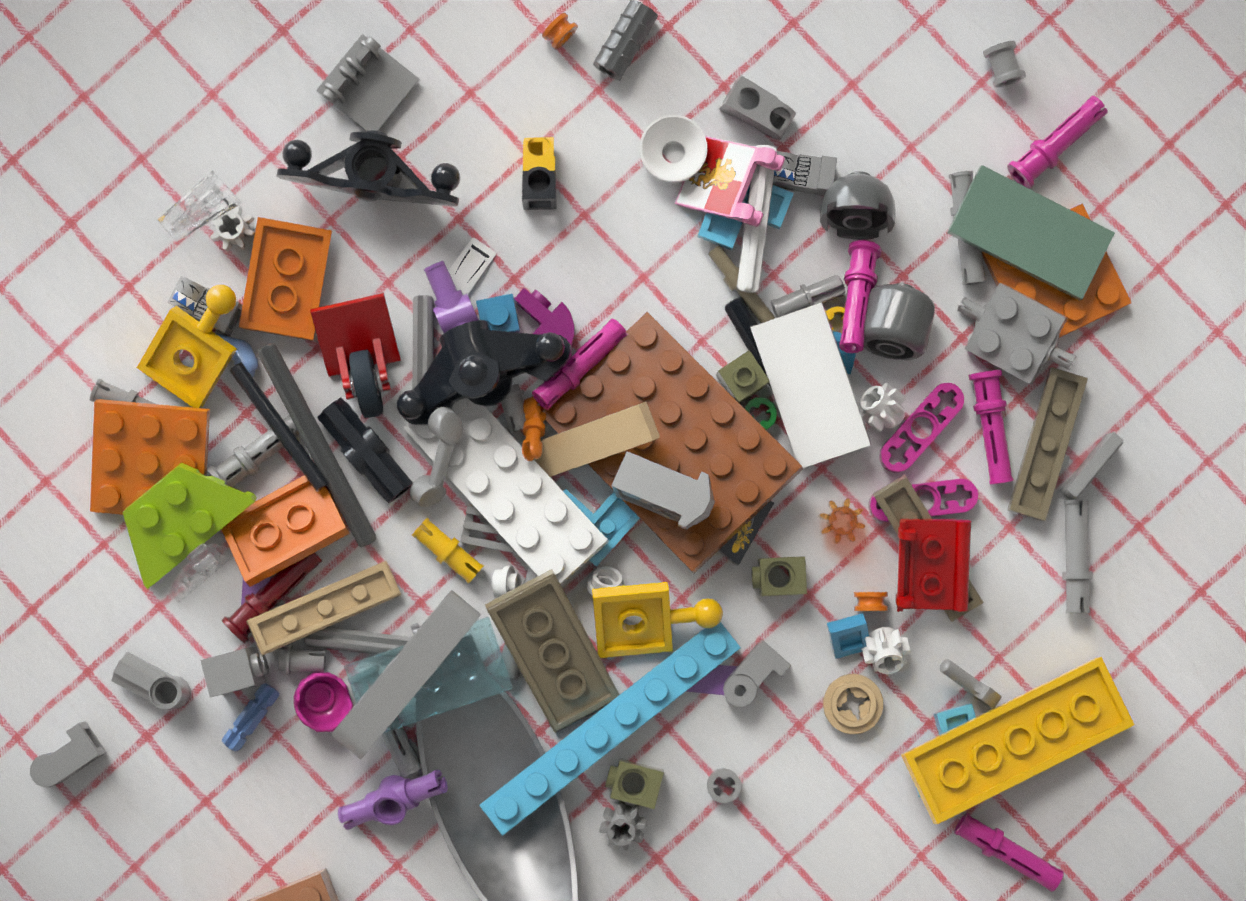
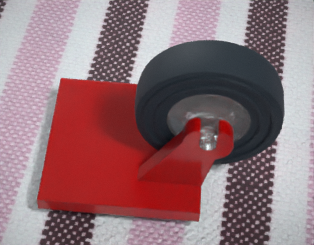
[310,293,401,418]

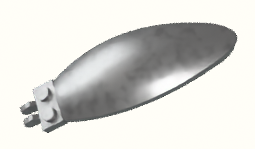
[410,623,578,901]

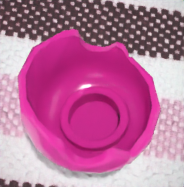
[293,672,353,732]

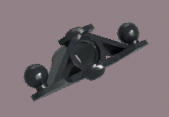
[276,130,460,206]
[397,320,572,425]

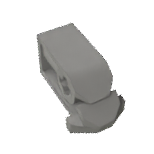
[611,451,715,529]

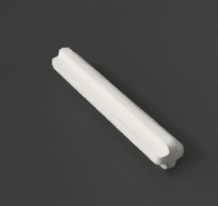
[737,145,777,293]

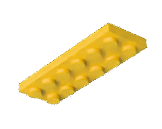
[901,657,1135,824]

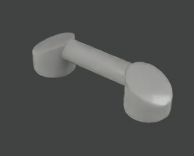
[410,407,463,507]

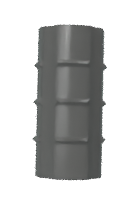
[593,0,658,81]

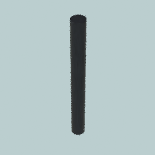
[230,362,329,492]

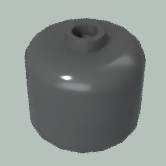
[863,283,935,360]

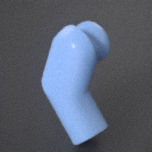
[216,333,258,377]

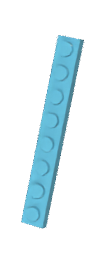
[479,622,741,836]

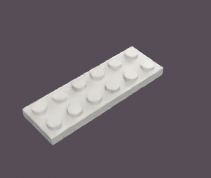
[403,397,609,586]

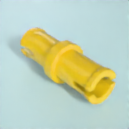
[411,518,484,584]

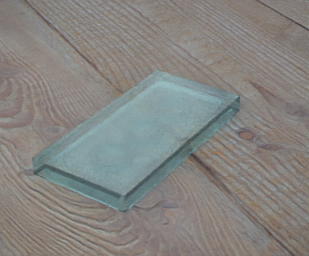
[344,616,513,733]

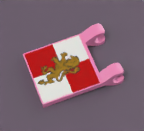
[675,136,785,227]

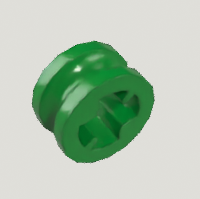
[744,397,777,430]

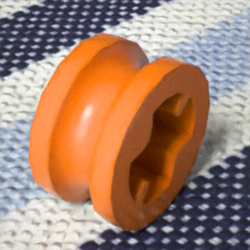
[542,13,578,50]
[854,592,888,611]

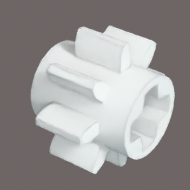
[208,204,255,252]
[860,383,906,432]
[862,627,911,674]

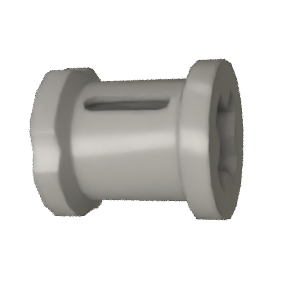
[983,41,1026,88]

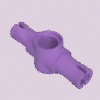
[424,261,479,333]
[338,769,448,830]

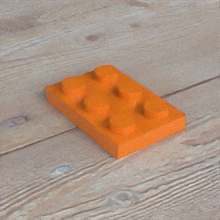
[239,217,332,341]
[221,475,350,587]

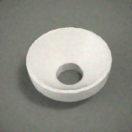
[640,115,707,183]

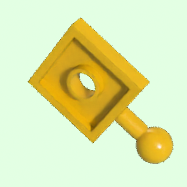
[136,285,237,408]
[592,582,723,658]

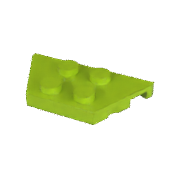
[122,463,257,589]

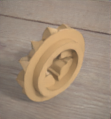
[823,674,883,734]

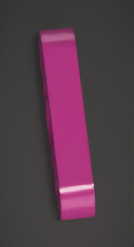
[879,383,964,473]
[868,479,978,522]

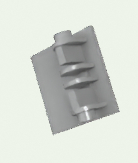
[316,34,420,131]

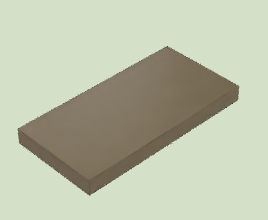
[485,569,620,733]

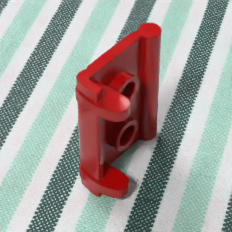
[896,519,971,612]

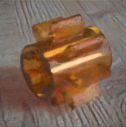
[818,498,865,544]

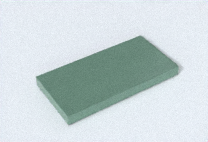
[947,165,1115,301]

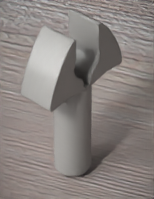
[940,659,1002,709]

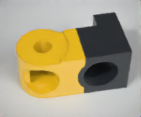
[522,137,557,210]

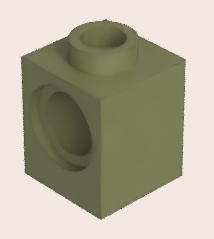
[716,350,770,404]
[751,556,807,596]
[605,759,664,809]

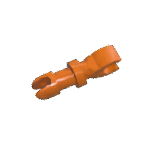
[522,396,546,461]

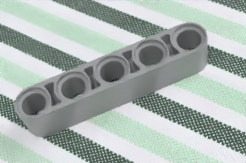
[331,590,481,759]

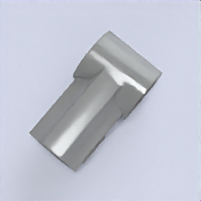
[111,652,190,710]

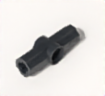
[317,397,413,504]

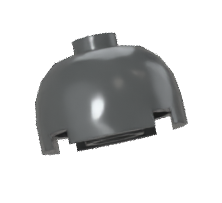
[820,171,896,240]

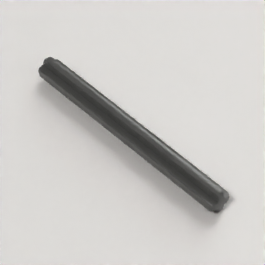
[257,343,376,547]

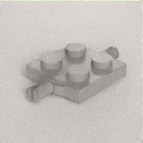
[957,283,1077,384]

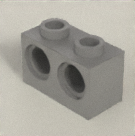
[200,647,269,697]

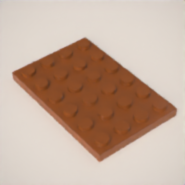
[542,312,803,574]

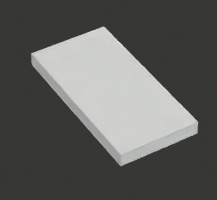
[750,302,871,468]

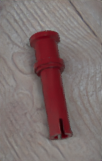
[221,553,322,644]

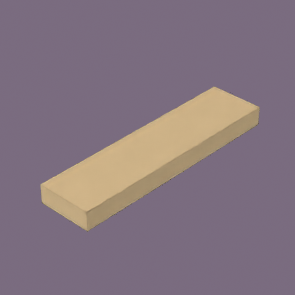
[534,402,660,477]
[246,561,401,656]

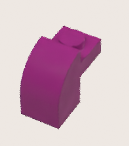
[514,288,575,349]

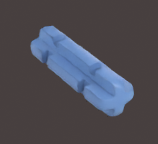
[222,683,279,752]

